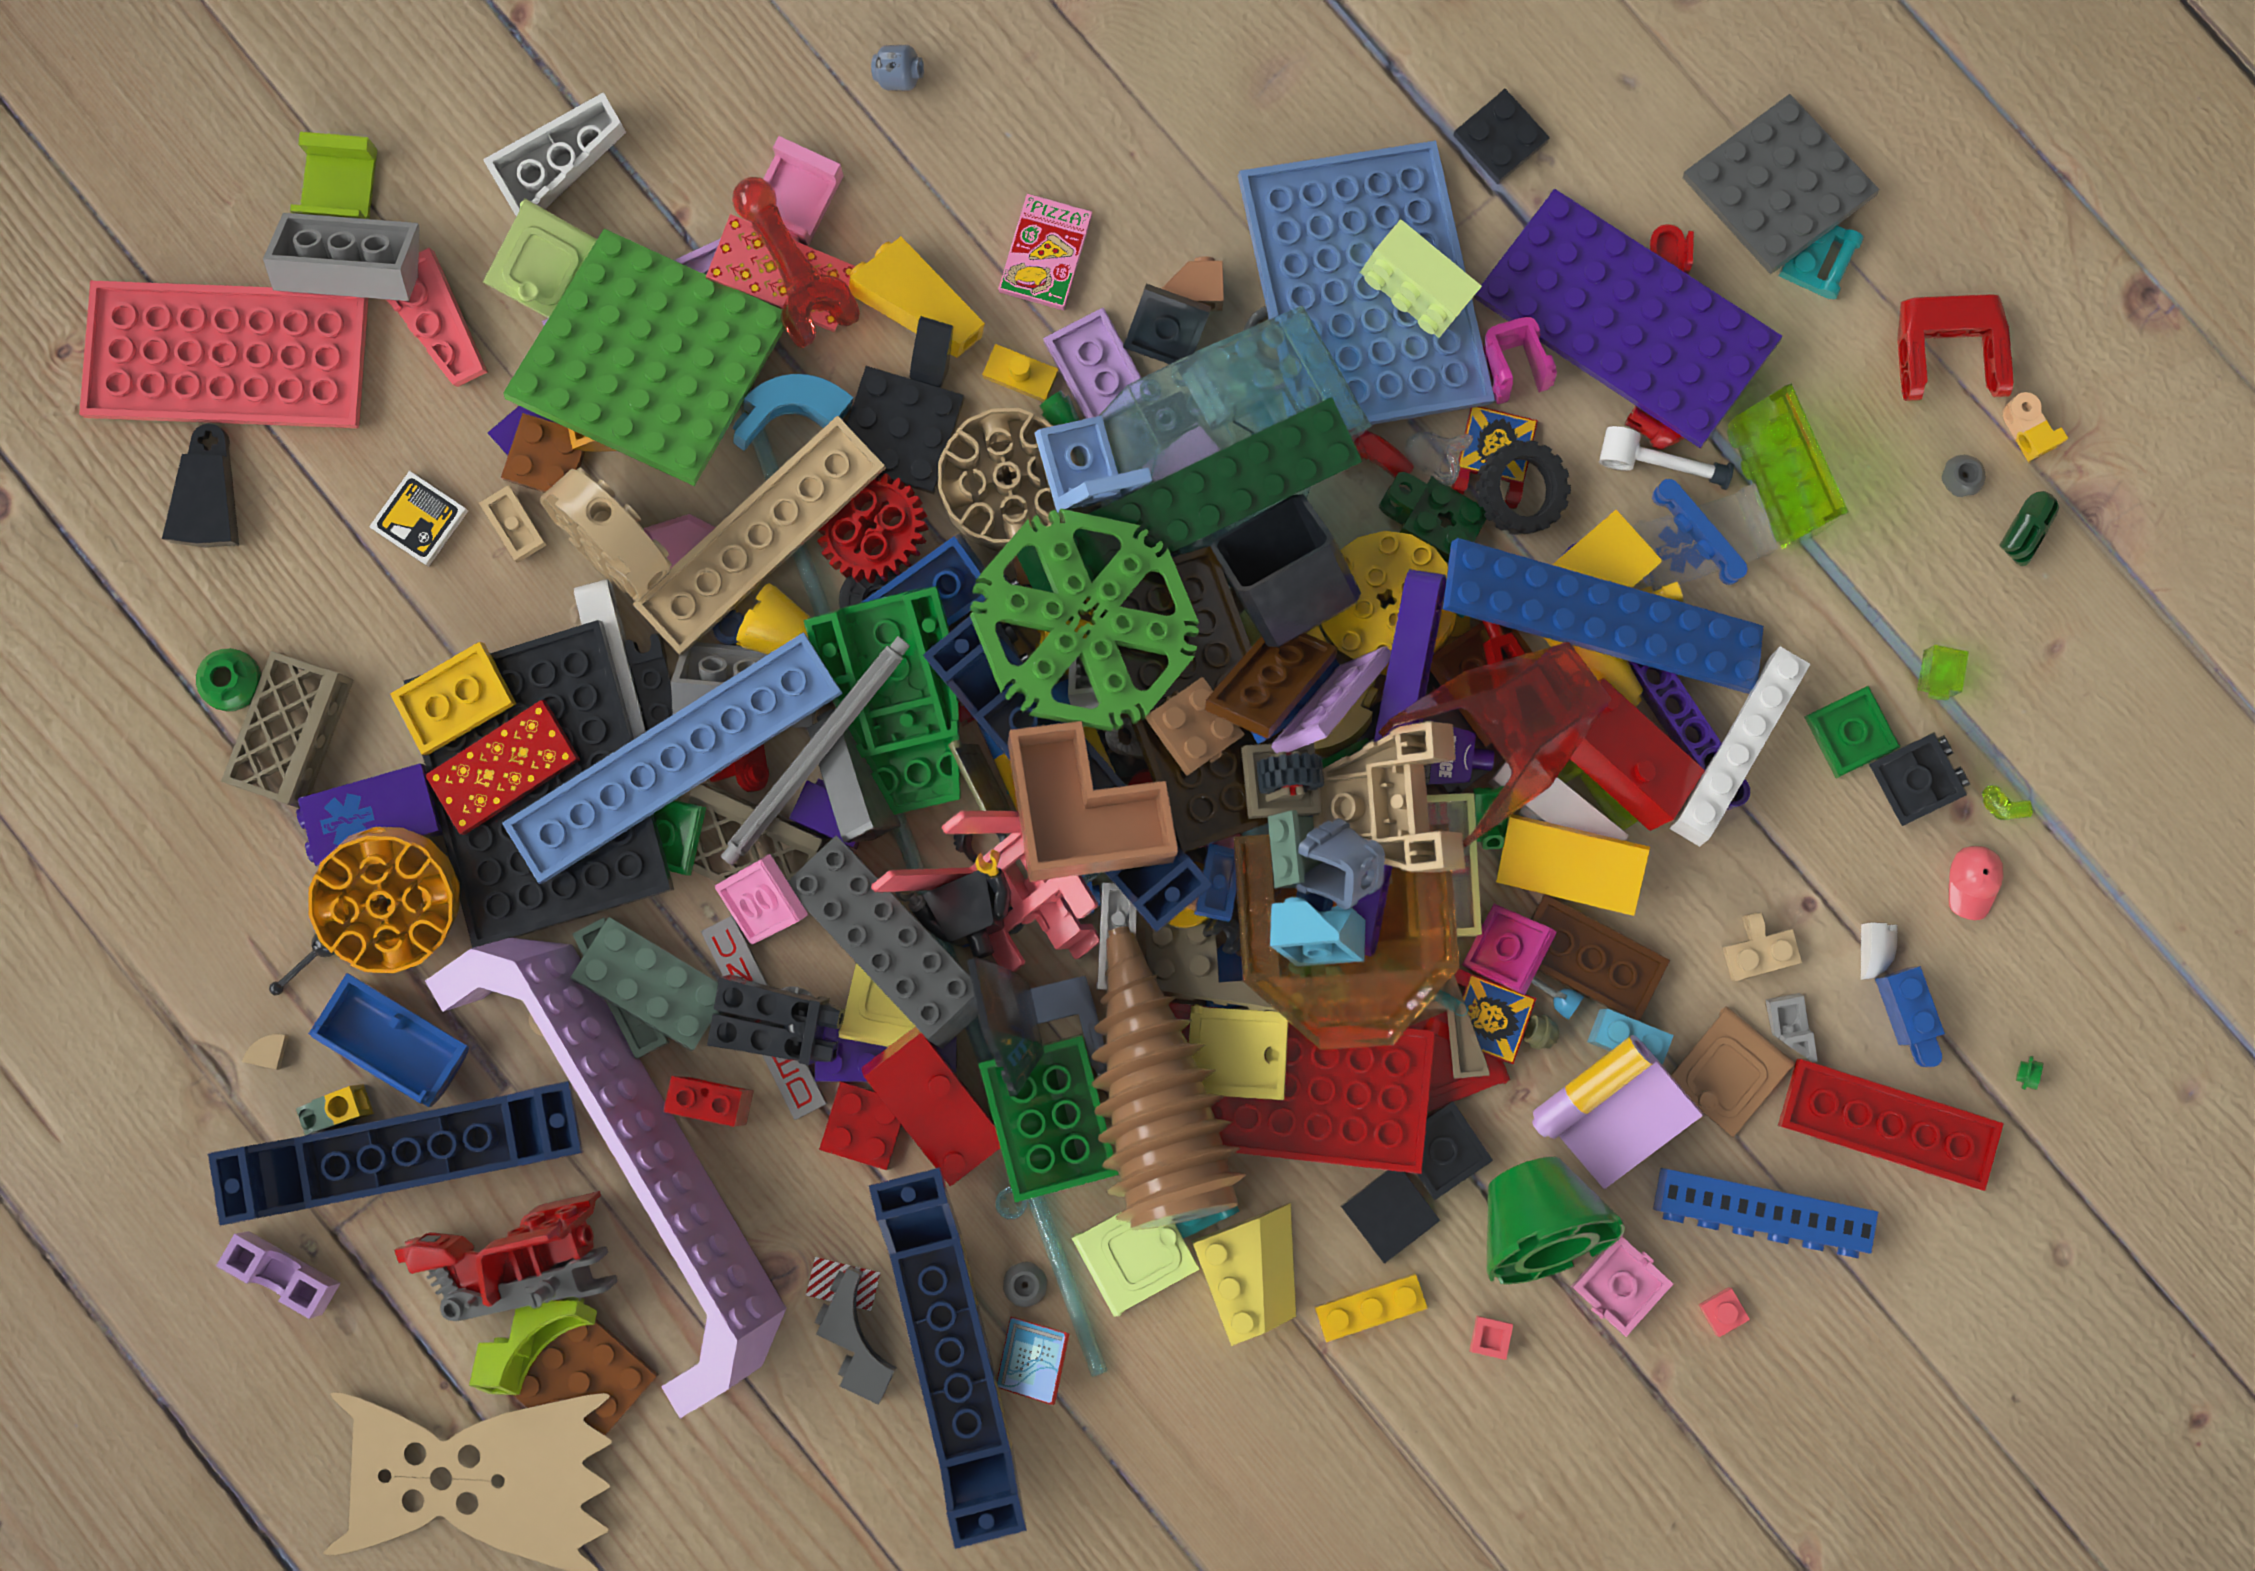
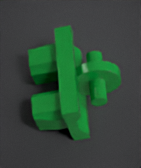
[1473,785,1510,850]

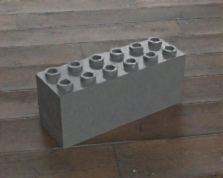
[788,835,979,1049]

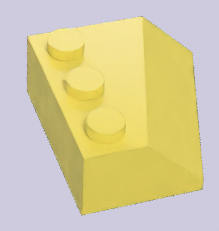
[1192,1203,1296,1346]

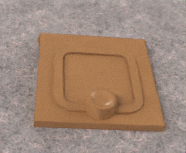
[1671,1006,1795,1137]

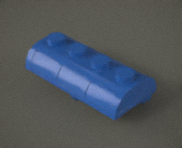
[308,973,469,1107]

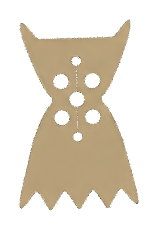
[323,1393,612,1571]

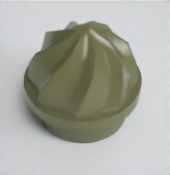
[1523,1015,1559,1050]

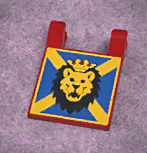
[1451,406,1538,509]
[1423,966,1537,1065]

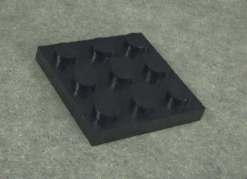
[847,366,965,494]

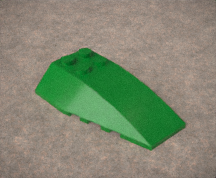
[803,586,961,815]

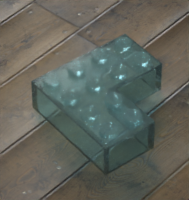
[1177,305,1372,441]

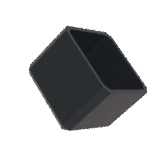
[1211,494,1361,648]

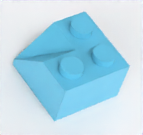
[1270,898,1365,966]

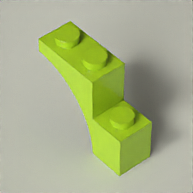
[469,1296,597,1395]

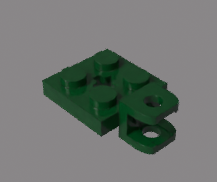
[1379,472,1486,563]

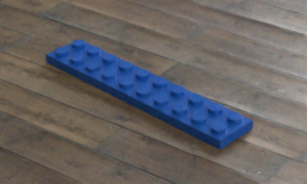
[1443,538,1764,694]

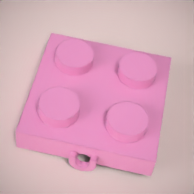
[1571,1236,1673,1337]

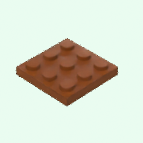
[513,1319,659,1436]

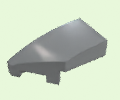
[1766,993,1818,1062]

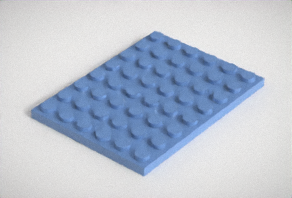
[1238,141,1495,429]

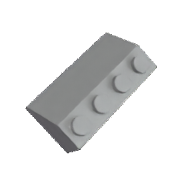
[263,213,420,301]
[671,642,816,728]

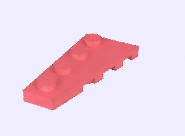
[386,248,488,387]

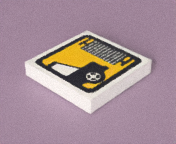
[369,471,468,567]

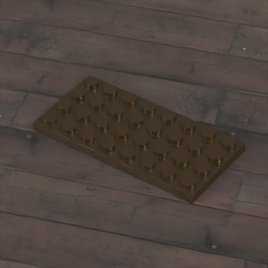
[1086,545,1283,853]

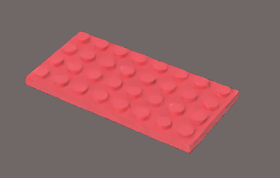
[79,280,368,428]

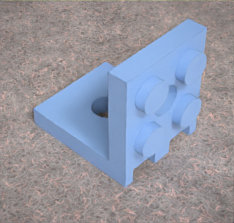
[1034,415,1152,513]

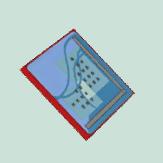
[997,1317,1070,1405]

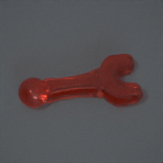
[732,177,860,348]

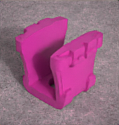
[1483,317,1557,404]

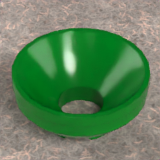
[196,648,262,712]

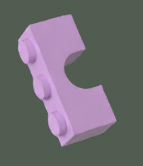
[216,1231,340,1319]

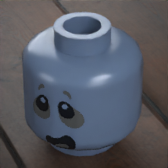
[871,45,924,91]

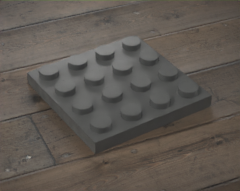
[1683,94,1880,275]

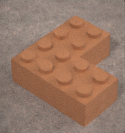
[1008,721,1178,882]

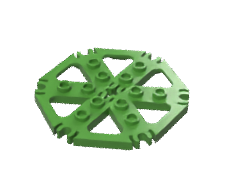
[970,509,1199,731]

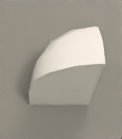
[1861,922,1897,980]

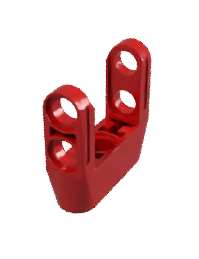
[1897,294,2013,401]

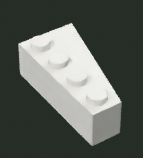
[483,92,626,216]

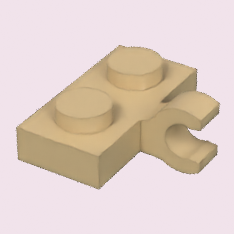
[1722,913,1802,981]

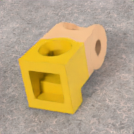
[2003,392,2069,463]

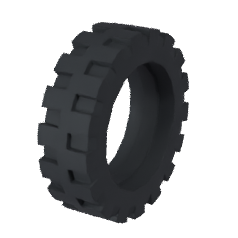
[1476,440,1571,535]

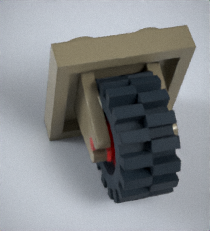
[1241,743,1324,819]

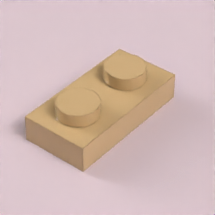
[479,485,547,563]

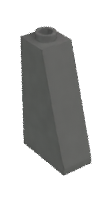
[807,709,901,843]

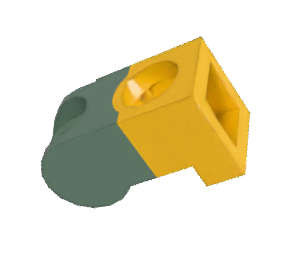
[296,1084,374,1135]

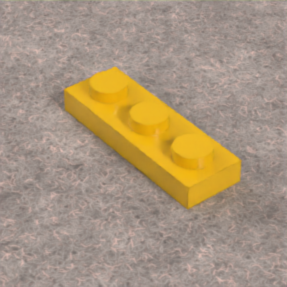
[1314,1273,1428,1342]

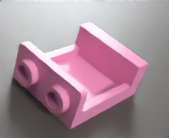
[743,136,844,246]

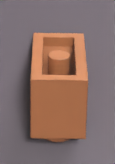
[1161,256,1224,311]

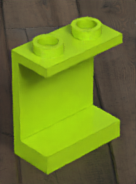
[290,131,378,219]

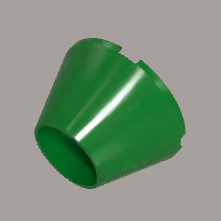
[1486,1157,1625,1285]

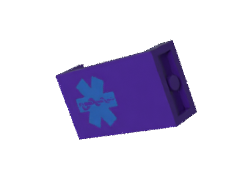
[296,763,443,867]

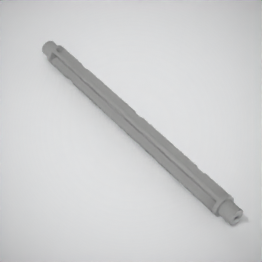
[721,636,910,866]

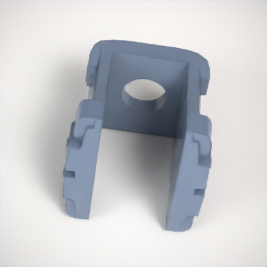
[1297,818,1385,910]

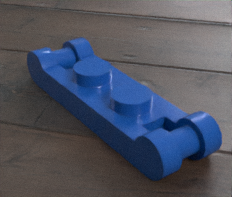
[1652,479,1748,585]

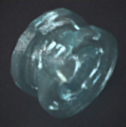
[995,1187,1027,1219]

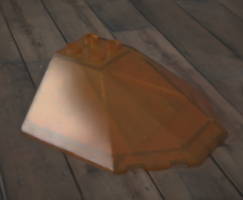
[1233,824,1460,1050]

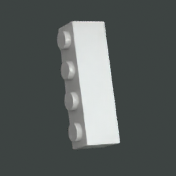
[1488,755,1629,841]

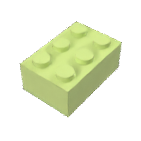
[1360,219,1482,338]

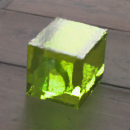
[1917,645,1969,700]

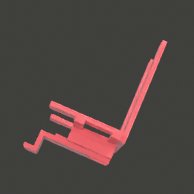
[871,811,1100,972]

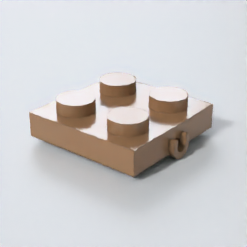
[1145,677,1245,776]

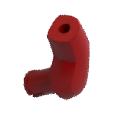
[1624,406,1685,449]
[1353,430,1414,478]

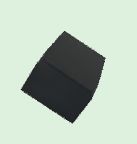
[909,316,954,388]

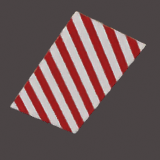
[806,1257,880,1311]

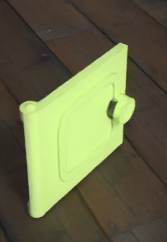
[483,199,597,318]
[1072,1211,1200,1317]

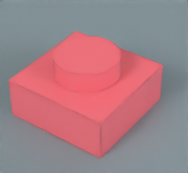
[1698,1287,1750,1337]
[1469,1315,1513,1360]

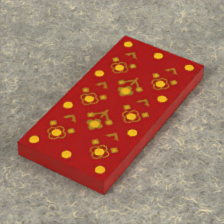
[425,700,580,835]

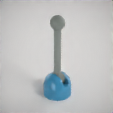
[1531,976,1584,1020]

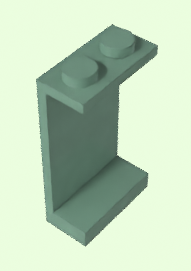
[1268,810,1392,888]

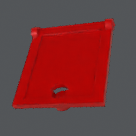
[1406,1011,1511,1112]

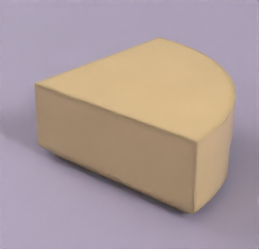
[242,1034,289,1070]

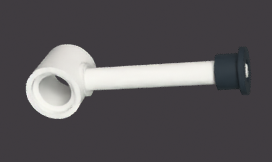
[1599,426,1734,490]

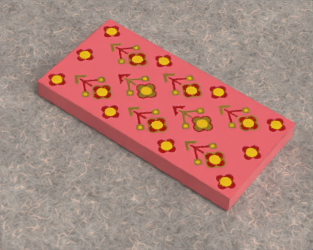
[705,214,855,332]

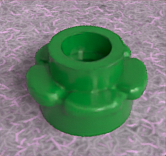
[2016,1056,2044,1090]

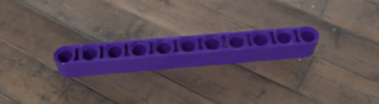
[1351,569,1446,957]

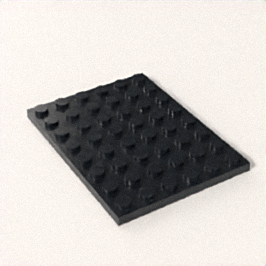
[403,620,674,948]

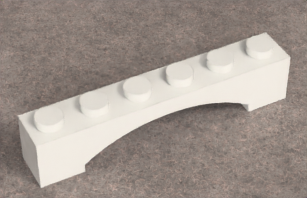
[1669,646,1810,847]

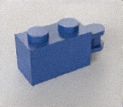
[1875,966,1945,1067]

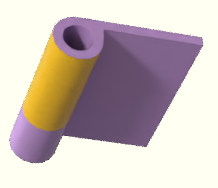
[1532,1035,1703,1189]

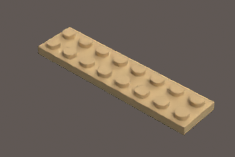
[633,415,886,655]

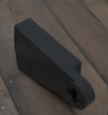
[162,423,239,548]

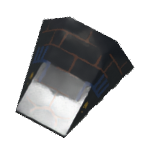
[967,958,1045,1097]

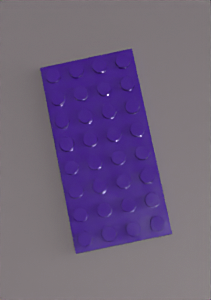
[1474,188,1783,448]

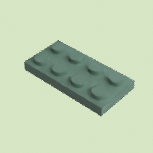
[570,917,718,1051]

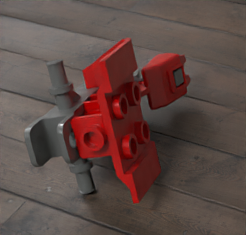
[394,1191,618,1321]

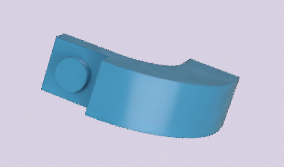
[732,374,853,451]

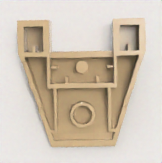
[1313,722,1465,872]

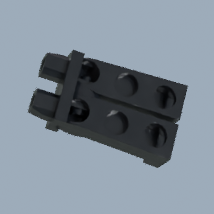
[707,974,845,1065]

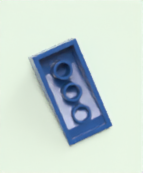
[861,533,986,626]

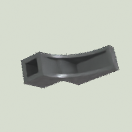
[815,1266,897,1405]

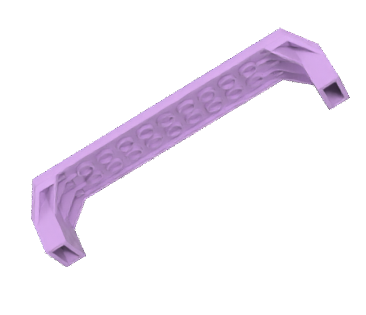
[425,938,786,1418]

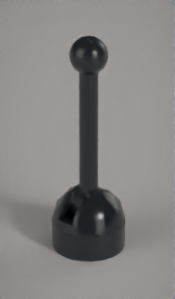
[269,933,335,995]

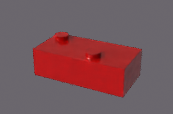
[1548,678,1705,831]
[861,1026,1000,1187]

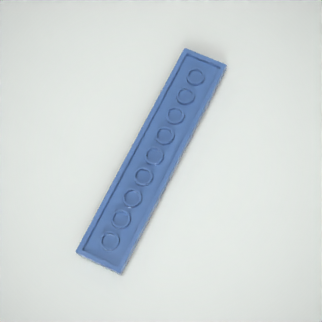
[502,632,843,884]

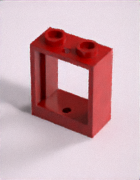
[663,1076,754,1127]

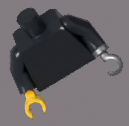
[895,850,1012,959]

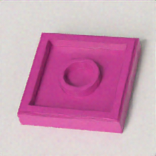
[1462,903,1557,995]

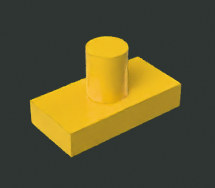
[982,344,1059,402]

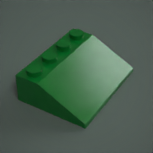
[978,1034,1119,1203]

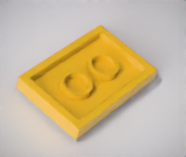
[390,642,516,756]

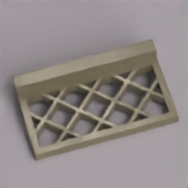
[221,651,354,808]
[688,781,828,883]

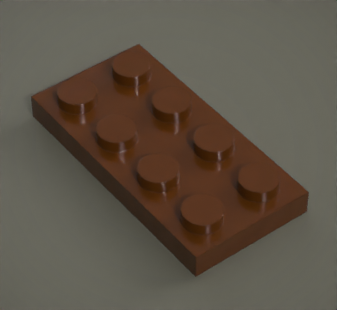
[1205,633,1338,739]
[1531,894,1670,1021]

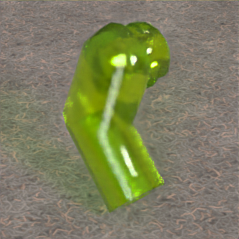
[1982,785,2033,820]

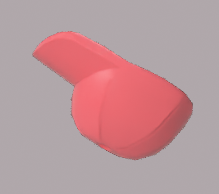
[1949,846,2003,920]

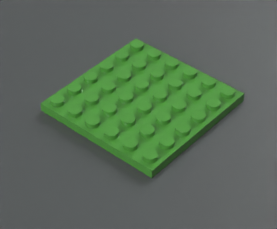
[503,229,790,486]

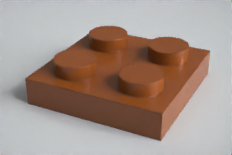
[501,413,586,493]

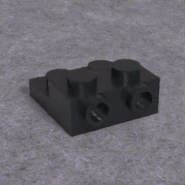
[1869,731,1971,826]

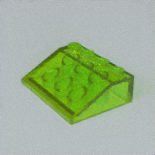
[1727,383,1849,549]

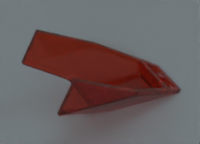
[1379,642,1611,848]

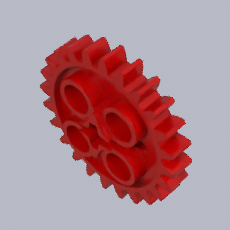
[817,473,929,584]

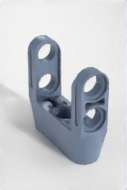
[1031,976,1107,1078]

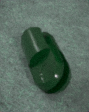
[1999,491,2059,566]

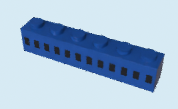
[1653,1168,1878,1258]

